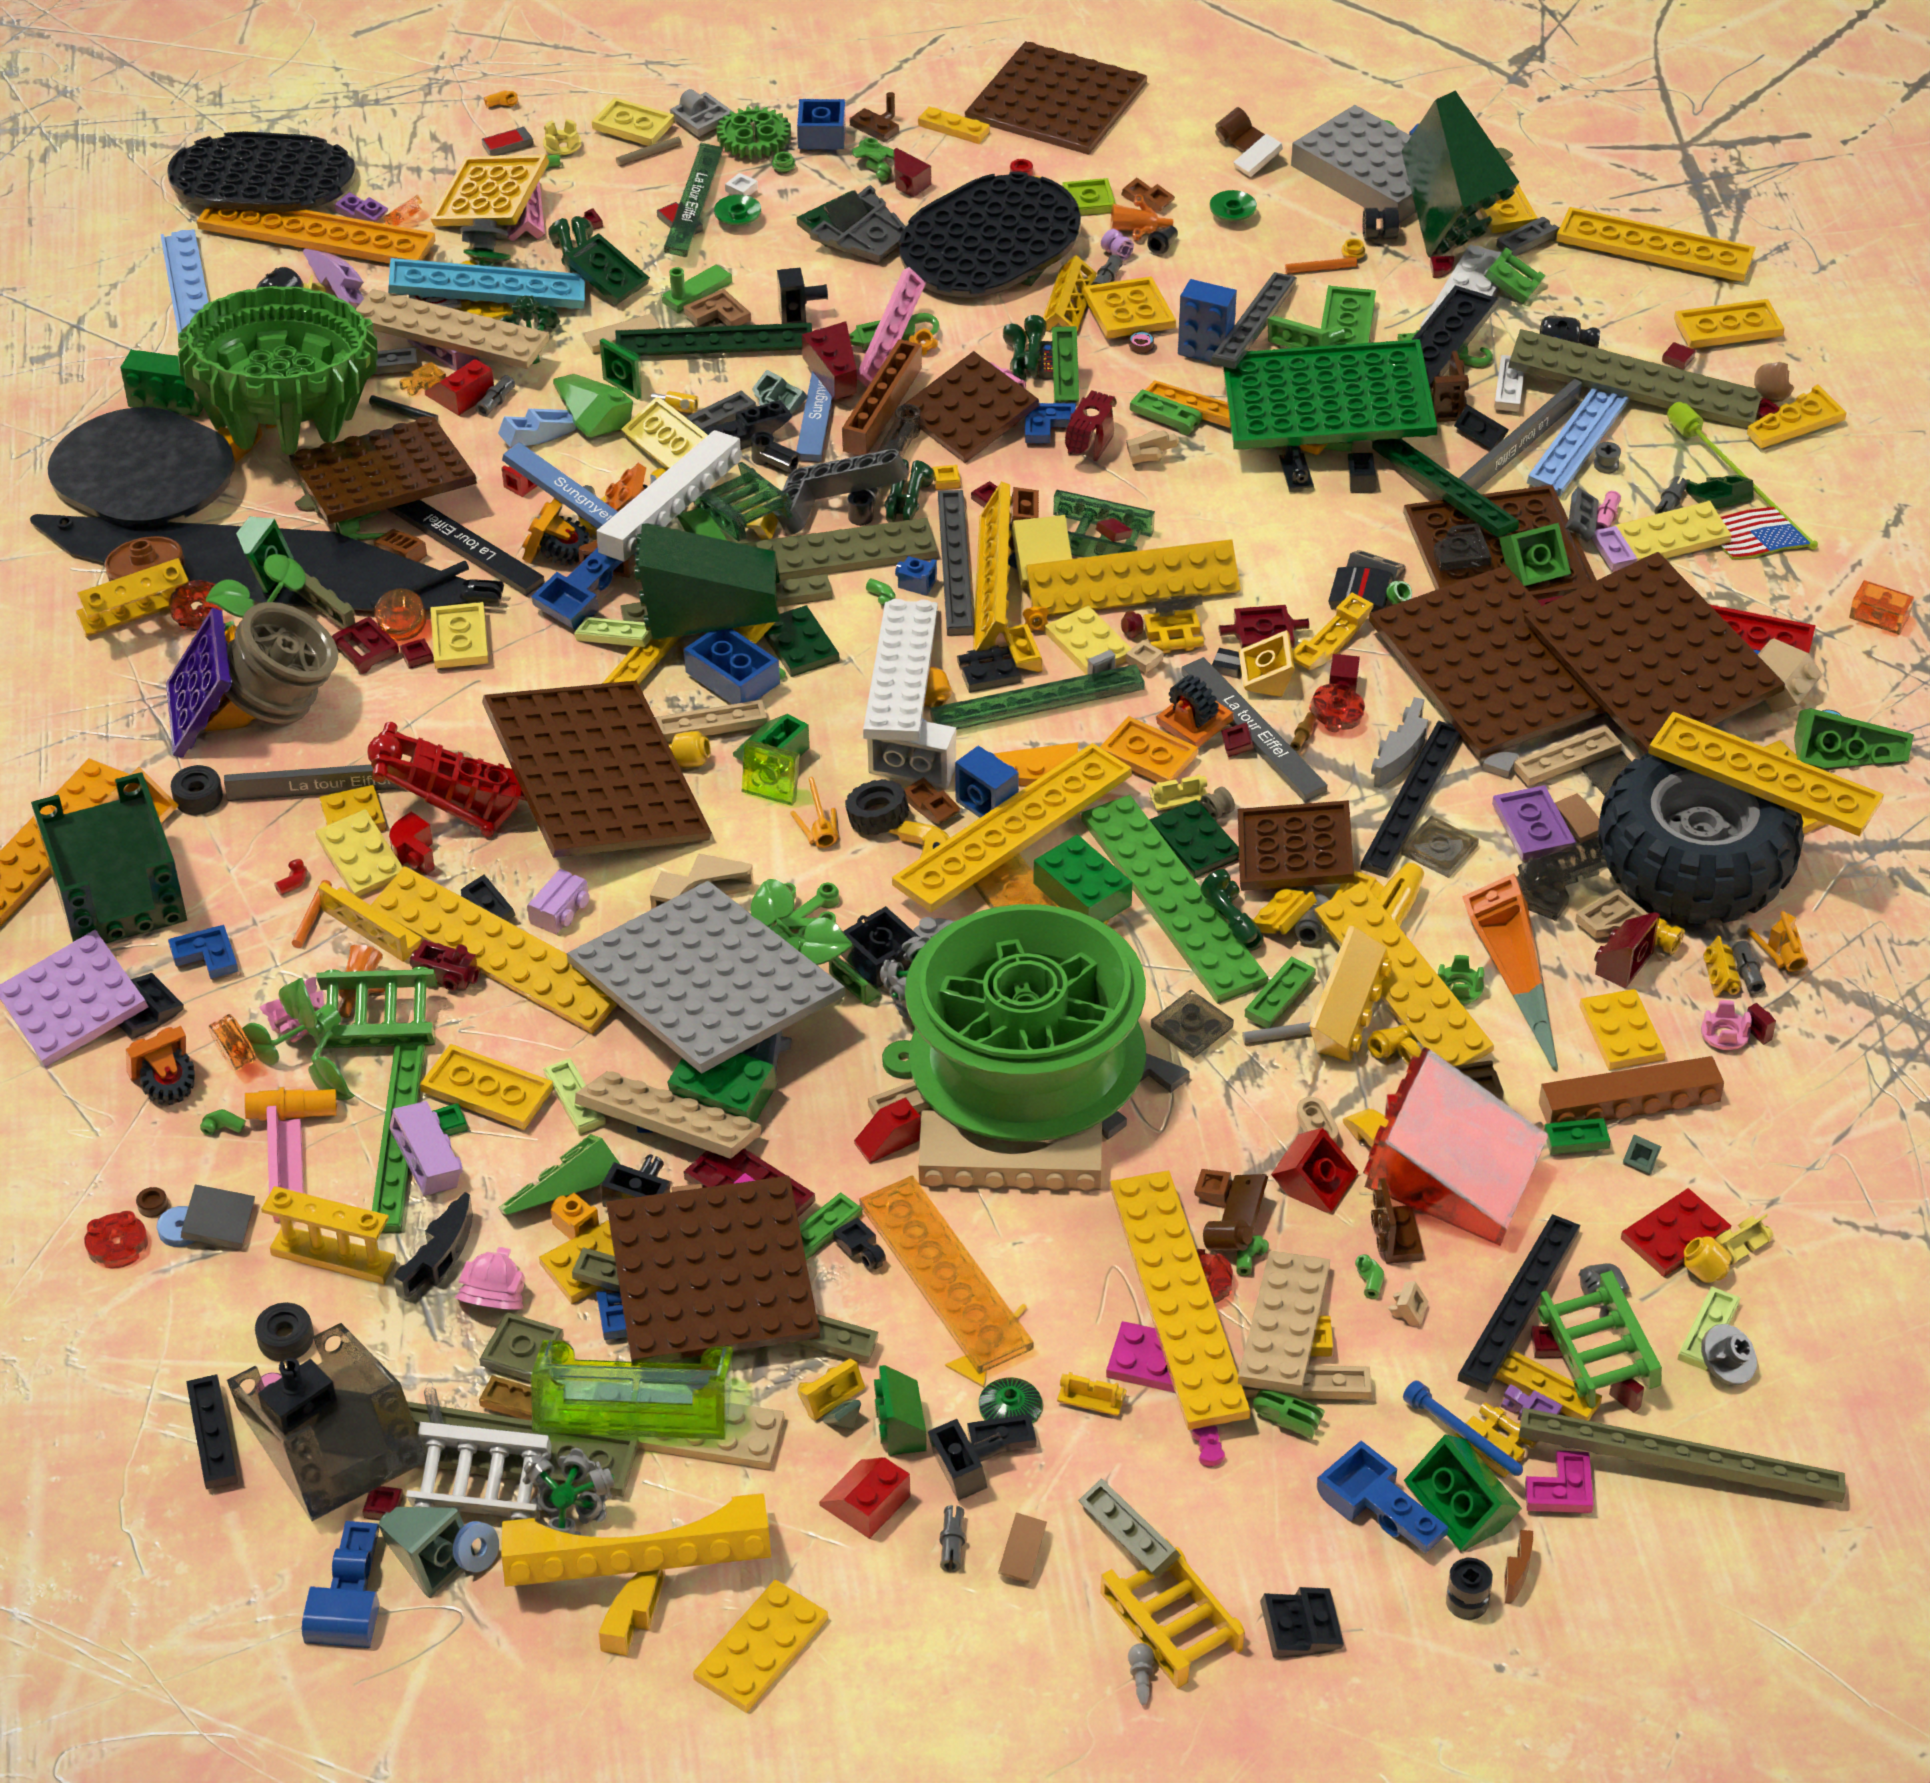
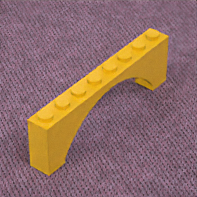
[501,1493,771,1587]

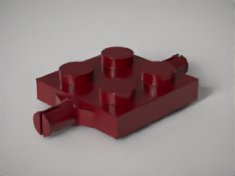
[1218,604,1310,649]

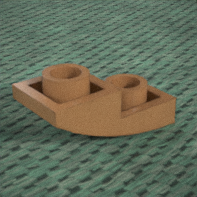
[1555,793,1599,842]
[998,1512,1047,1583]

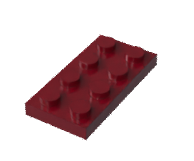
[683,1148,816,1217]

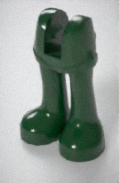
[548,216,593,273]
[1002,315,1047,381]
[884,459,935,522]
[1200,869,1264,951]

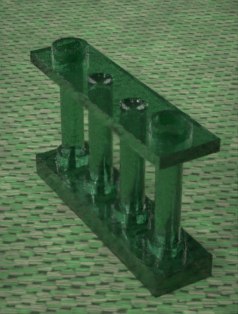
[693,462,793,542]
[1053,489,1155,558]

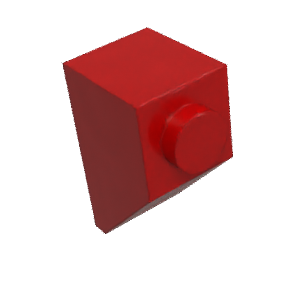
[854,1097,921,1164]

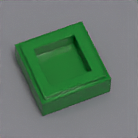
[432,1103,468,1137]

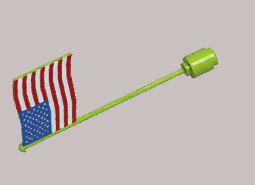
[1667,402,1818,560]

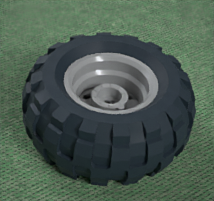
[1598,751,1804,924]

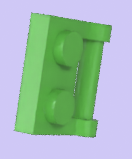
[1484,247,1546,304]

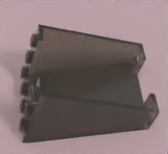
[227,1323,427,1521]

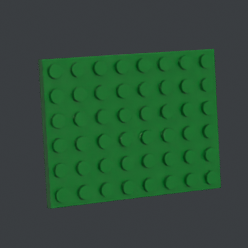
[1222,339,1437,450]

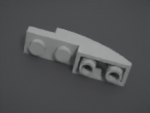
[1371,697,1428,787]

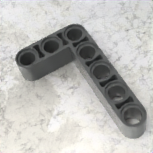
[774,449,909,535]

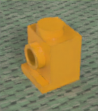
[551,1193,599,1240]

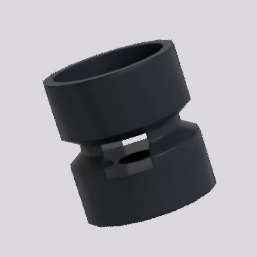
[1362,207,1399,239]
[1446,1557,1493,1620]

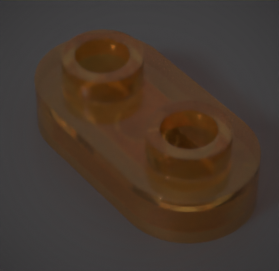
[381,194,423,226]

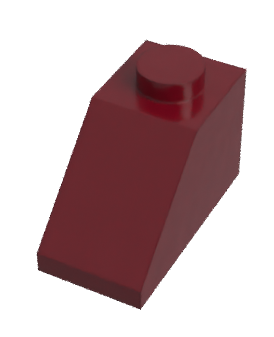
[893,148,932,197]

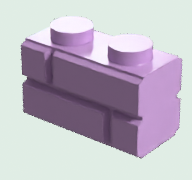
[527,869,590,935]

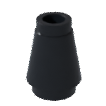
[1147,226,1178,254]

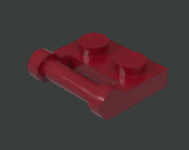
[332,616,399,674]

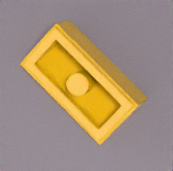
[1003,624,1043,672]

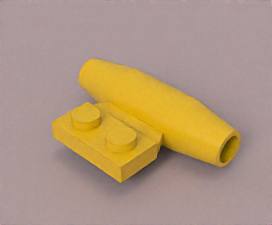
[1333,863,1424,927]

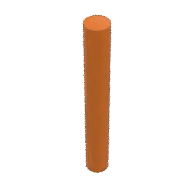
[1285,257,1357,274]
[291,880,332,948]

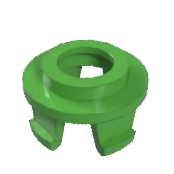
[1438,955,1484,1004]

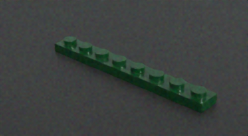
[615,323,812,356]
[1372,438,1519,538]

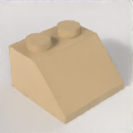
[1758,639,1823,713]

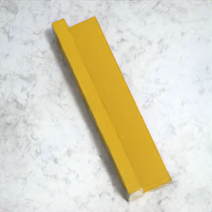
[1043,255,1097,331]
[318,882,422,962]

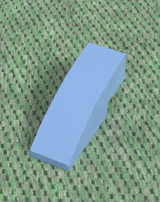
[498,408,578,447]

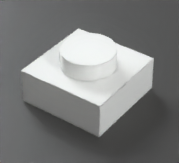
[725,173,758,196]

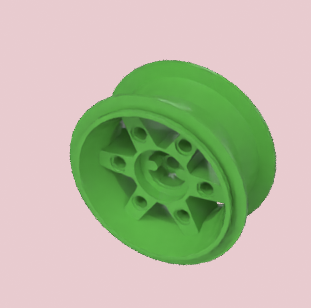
[905,904,1146,1141]

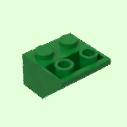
[733,713,810,779]
[874,1365,927,1456]

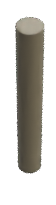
[616,136,682,166]

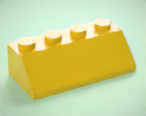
[1309,925,1392,1061]

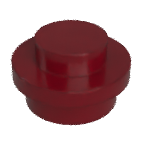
[1121,611,1144,638]

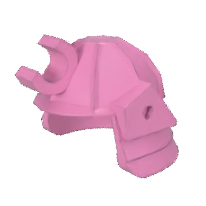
[259,977,324,1043]
[455,1247,525,1309]

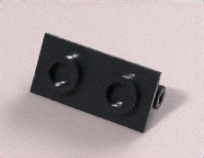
[1279,445,1314,490]

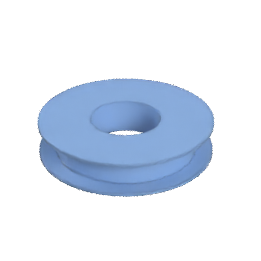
[453,1521,499,1572]

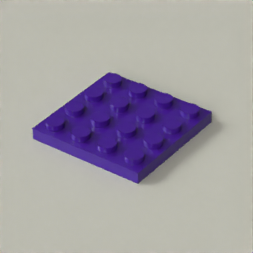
[166,608,232,758]

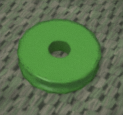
[882,1040,912,1079]

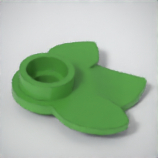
[852,138,894,163]

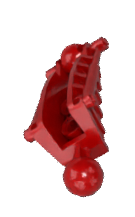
[367,722,527,837]

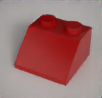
[424,359,494,416]
[1271,1127,1359,1213]
[819,1457,911,1539]

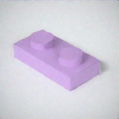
[1591,526,1637,572]

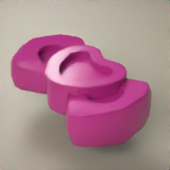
[1191,1425,1225,1467]

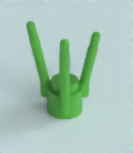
[334,511,385,540]

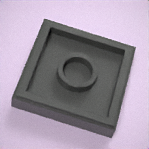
[181,1184,255,1250]

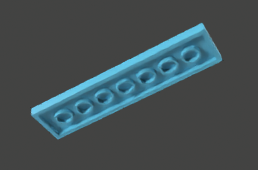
[388,258,585,309]

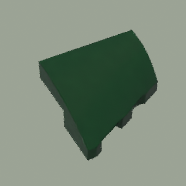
[1685,475,1754,509]

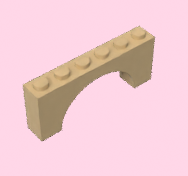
[918,1110,1102,1190]

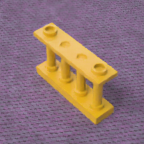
[76,558,189,637]
[261,1186,397,1285]
[1100,1538,1245,1689]

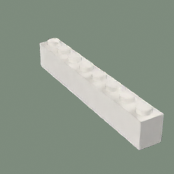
[596,430,742,561]

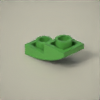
[677,507,727,541]

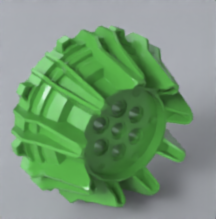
[178,286,378,454]

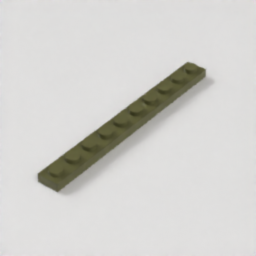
[572,1247,879,1364]
[1519,1407,1845,1503]

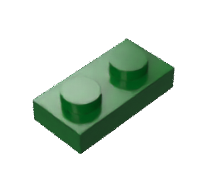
[1544,1118,1611,1154]

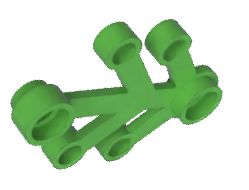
[769,882,839,941]

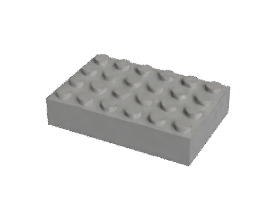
[1291,105,1416,223]

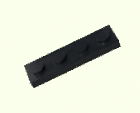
[186,1374,238,1490]

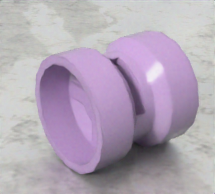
[1101,229,1134,261]

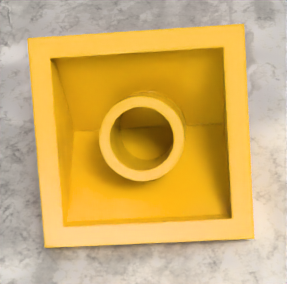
[1239,630,1295,697]

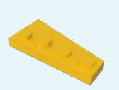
[1747,384,1847,448]

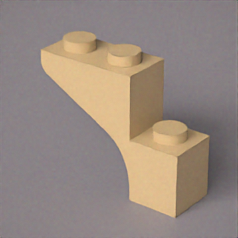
[650,853,754,909]

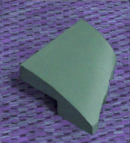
[752,369,808,414]

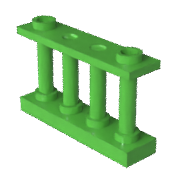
[314,967,437,1048]
[1537,1270,1662,1408]

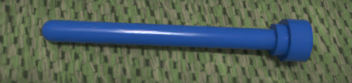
[1403,1380,1523,1476]

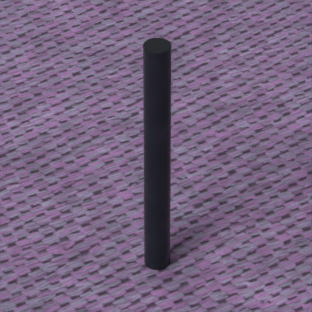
[370,560,469,611]

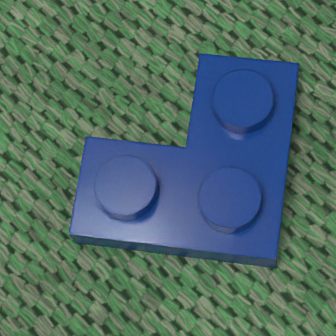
[1025,403,1076,444]
[168,924,239,979]

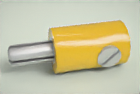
[650,391,699,414]

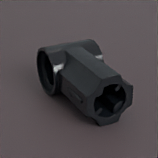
[751,431,800,473]

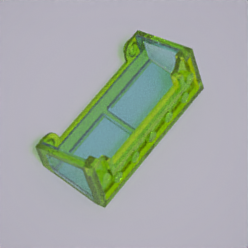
[531,1340,733,1440]

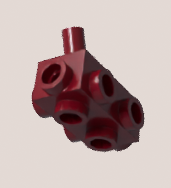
[410,940,480,991]

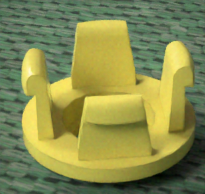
[543,119,581,155]

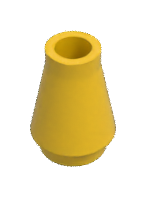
[1367,1025,1412,1058]

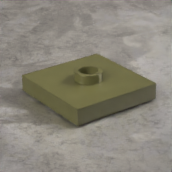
[479,1312,564,1383]

